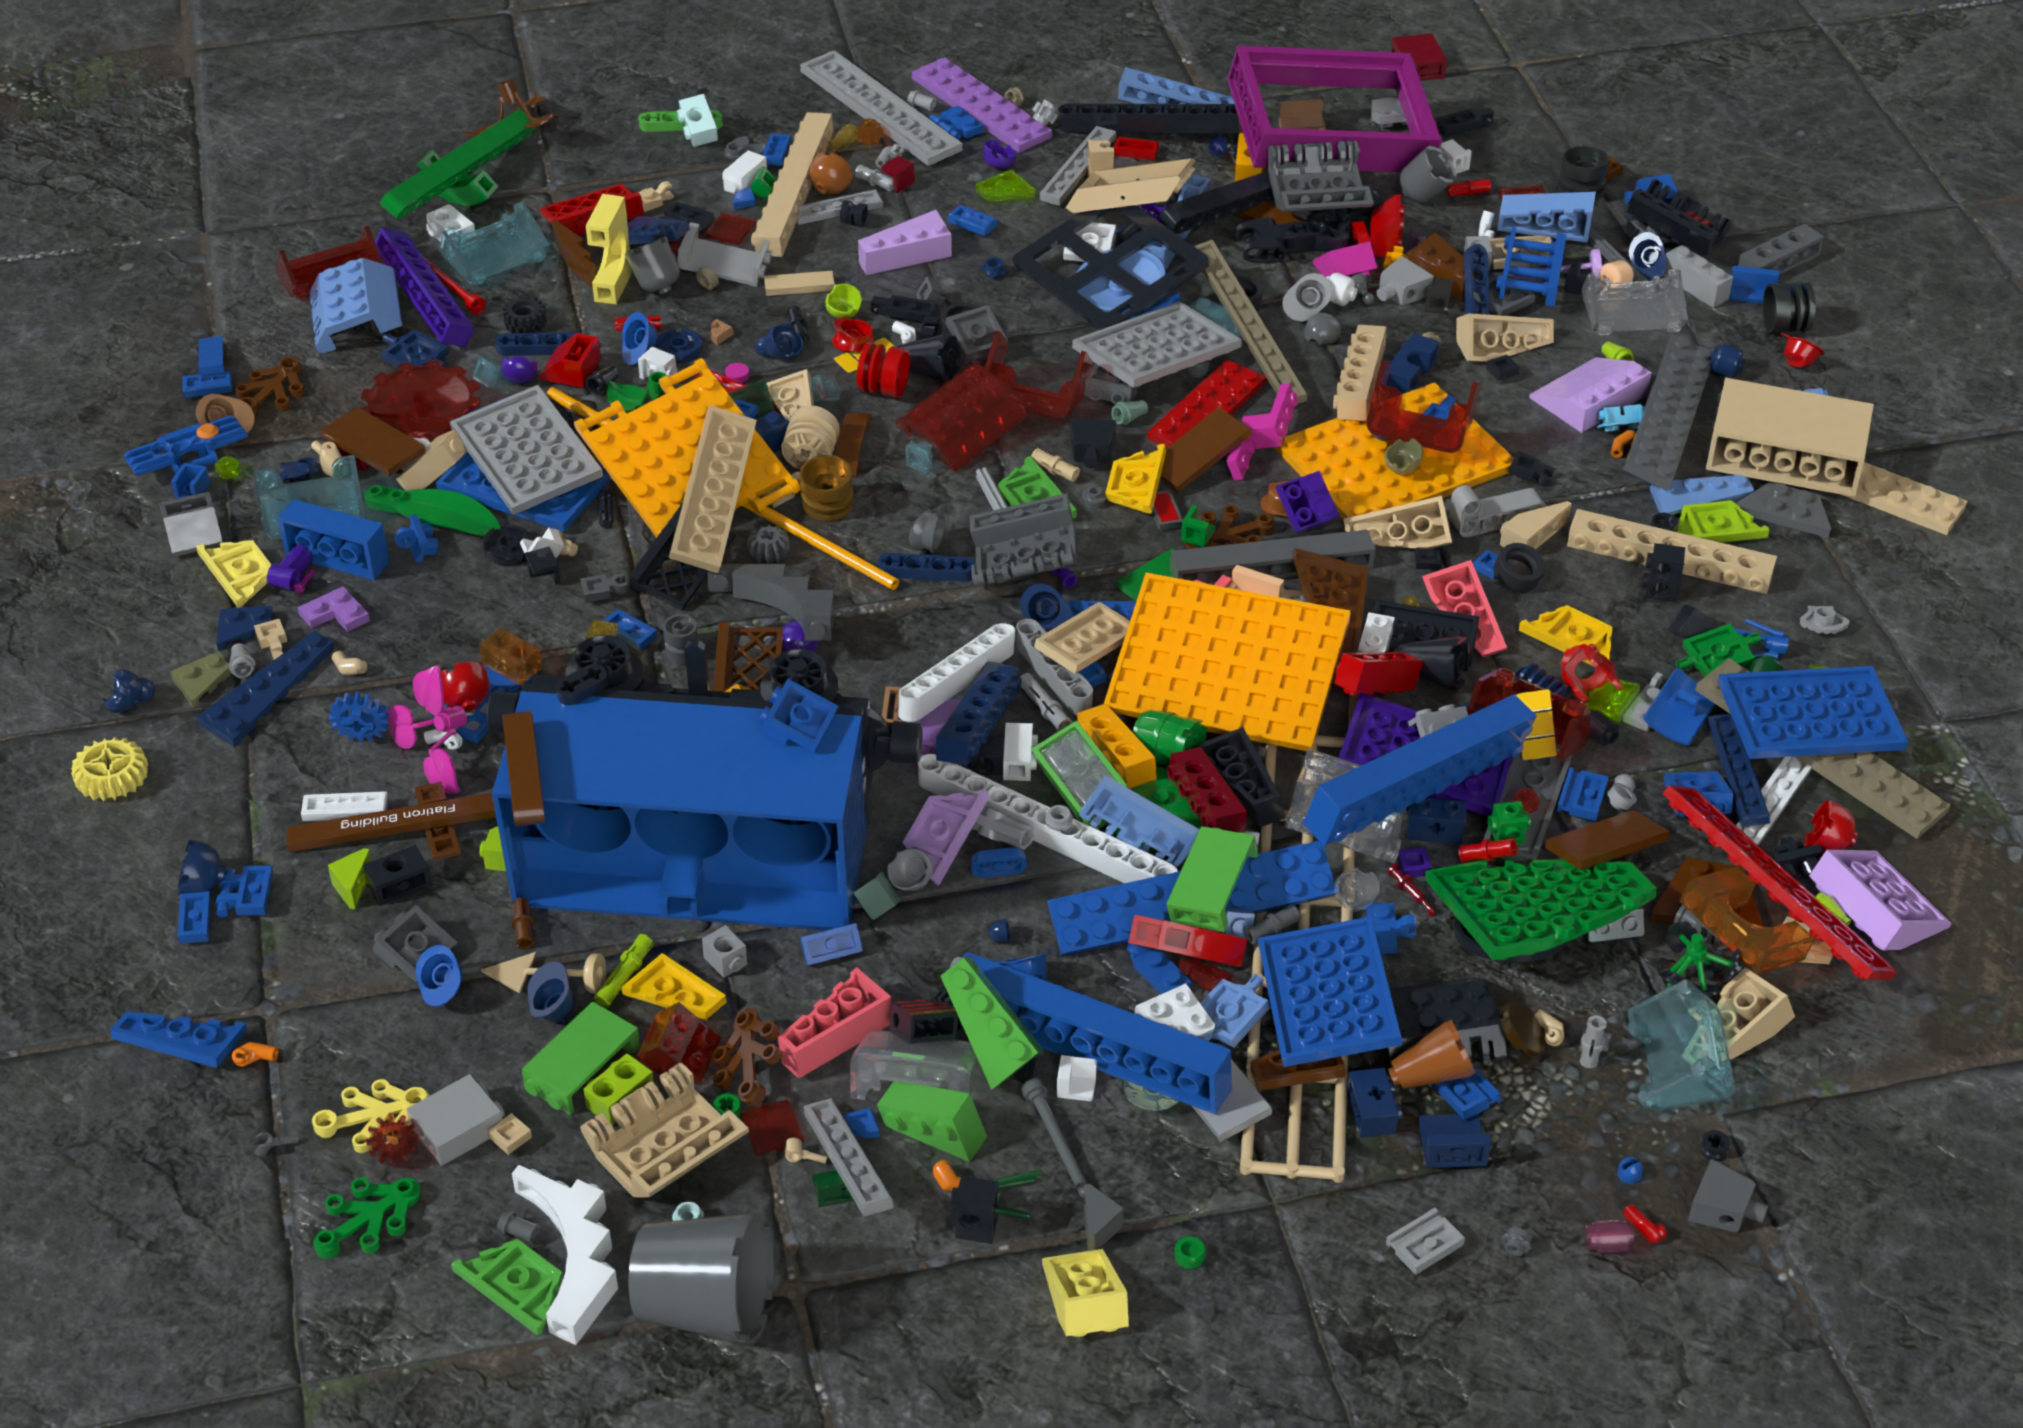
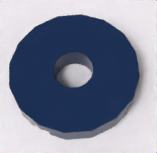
[656,329,703,364]

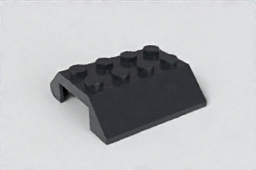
[1627,179,1733,256]
[1384,977,1507,1078]

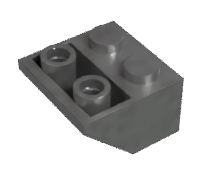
[159,492,223,557]

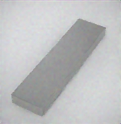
[796,190,883,225]

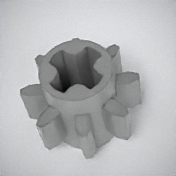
[1032,99,1058,126]

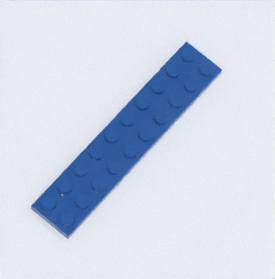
[1047,841,1337,957]

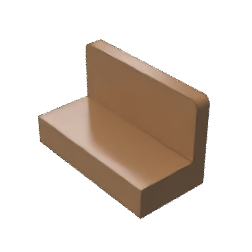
[1279,99,1326,130]

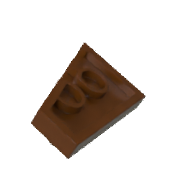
[1250,1049,1346,1091]

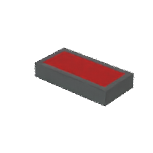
[1152,490,1183,532]

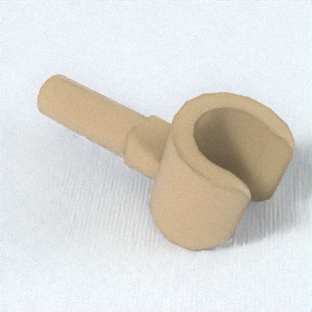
[785,1138,827,1164]

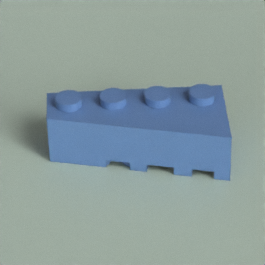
[1497,192,1596,242]

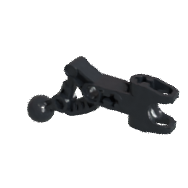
[1235,186,1382,263]

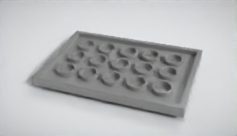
[1072,302,1242,388]
[450,385,603,515]

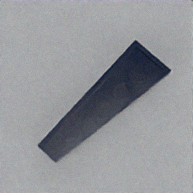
[196,630,334,747]

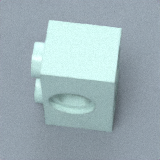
[677,94,718,147]

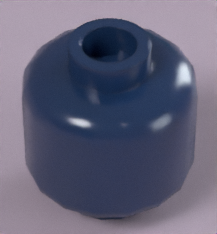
[1709,344,1746,378]

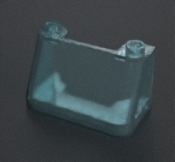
[439,201,550,286]
[254,455,365,539]
[1627,979,1735,1111]

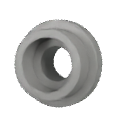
[1045,805,1073,831]

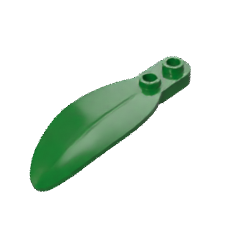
[364,485,500,537]

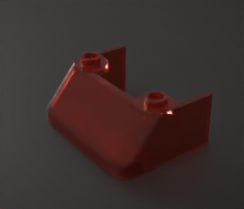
[275,226,381,299]
[978,331,1093,420]
[1367,361,1482,453]
[1467,668,1591,761]

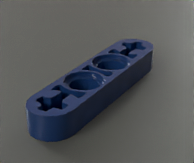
[1464,244,1490,315]
[495,332,582,356]
[878,553,976,582]

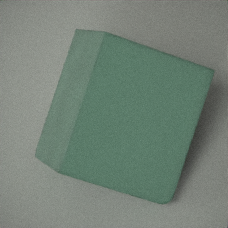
[854,872,901,920]

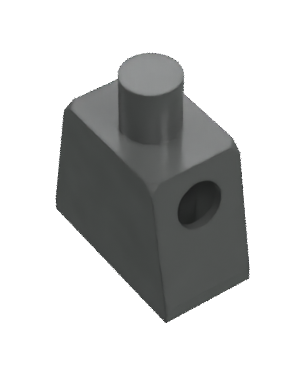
[1688,1159,1769,1232]

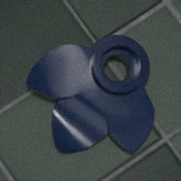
[271,457,321,480]

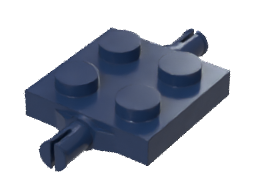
[381,330,449,377]

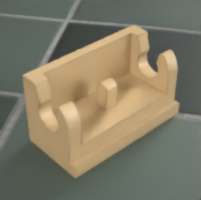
[1087,139,1114,178]

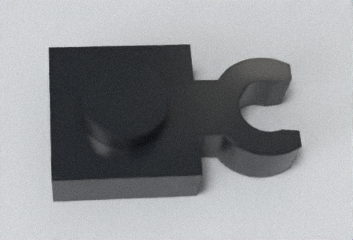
[1508,450,1555,486]

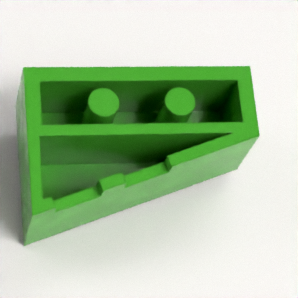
[877,1080,987,1162]

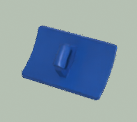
[1643,668,1715,745]

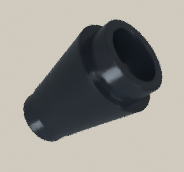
[586,366,619,394]

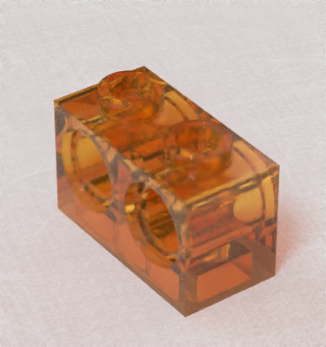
[479,628,542,686]

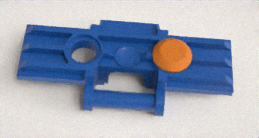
[123,415,248,476]

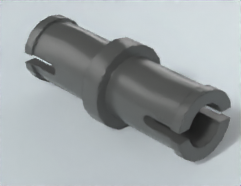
[1244,905,1301,945]

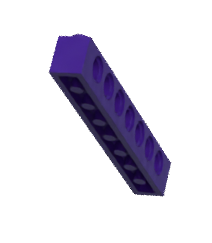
[373,227,474,347]

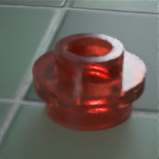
[1512,788,1540,813]

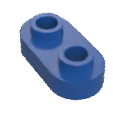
[970,848,1027,878]

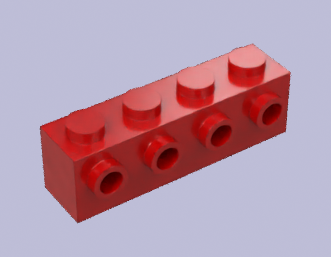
[1334,652,1423,696]

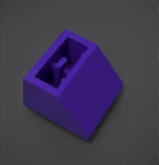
[1275,471,1340,533]

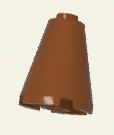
[1388,1020,1475,1089]

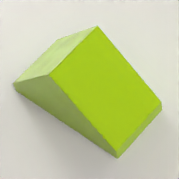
[328,848,372,909]

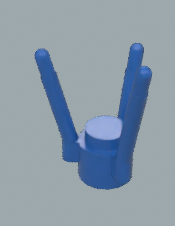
[1734,619,1789,658]

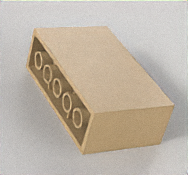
[1706,378,1874,497]

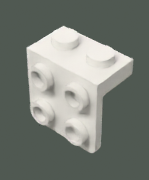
[1134,984,1215,1038]

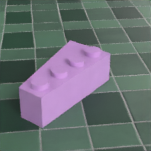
[858,210,952,275]

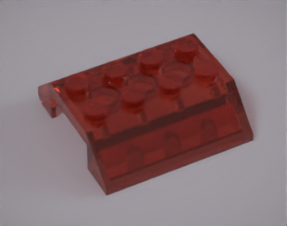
[895,362,1027,472]

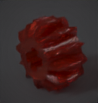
[366,1113,419,1166]

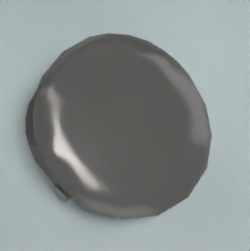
[909,509,945,553]

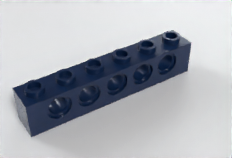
[936,661,1022,766]

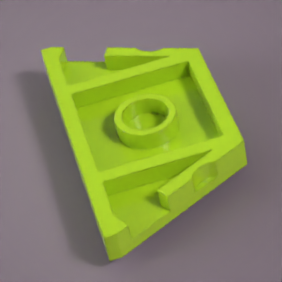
[1677,500,1770,543]

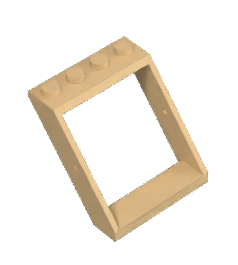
[1066,158,1196,213]

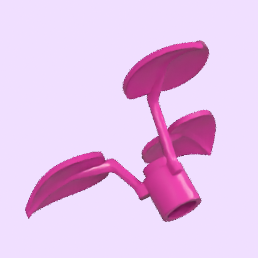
[388,665,467,794]

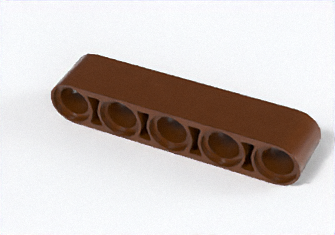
[502,711,545,827]

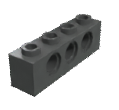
[1738,224,1824,275]

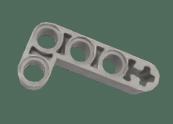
[1449,485,1547,537]

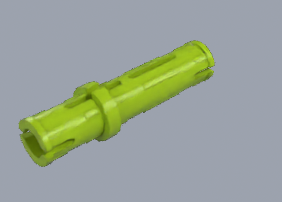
[593,934,654,1009]

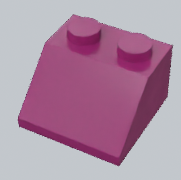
[1313,242,1377,277]

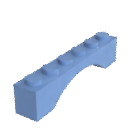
[1143,174,1211,270]

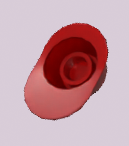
[1780,333,1825,368]

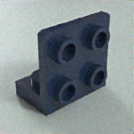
[1418,1114,1491,1168]

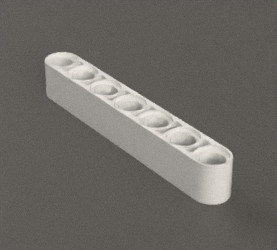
[898,623,1015,722]

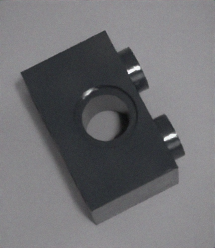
[363,845,432,906]
[950,1175,998,1244]

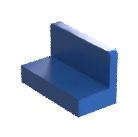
[1729,265,1779,304]

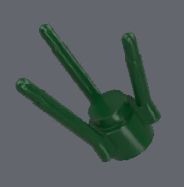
[993,1170,1043,1219]

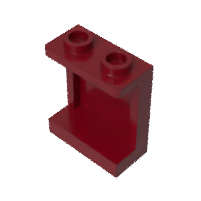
[1391,33,1447,81]

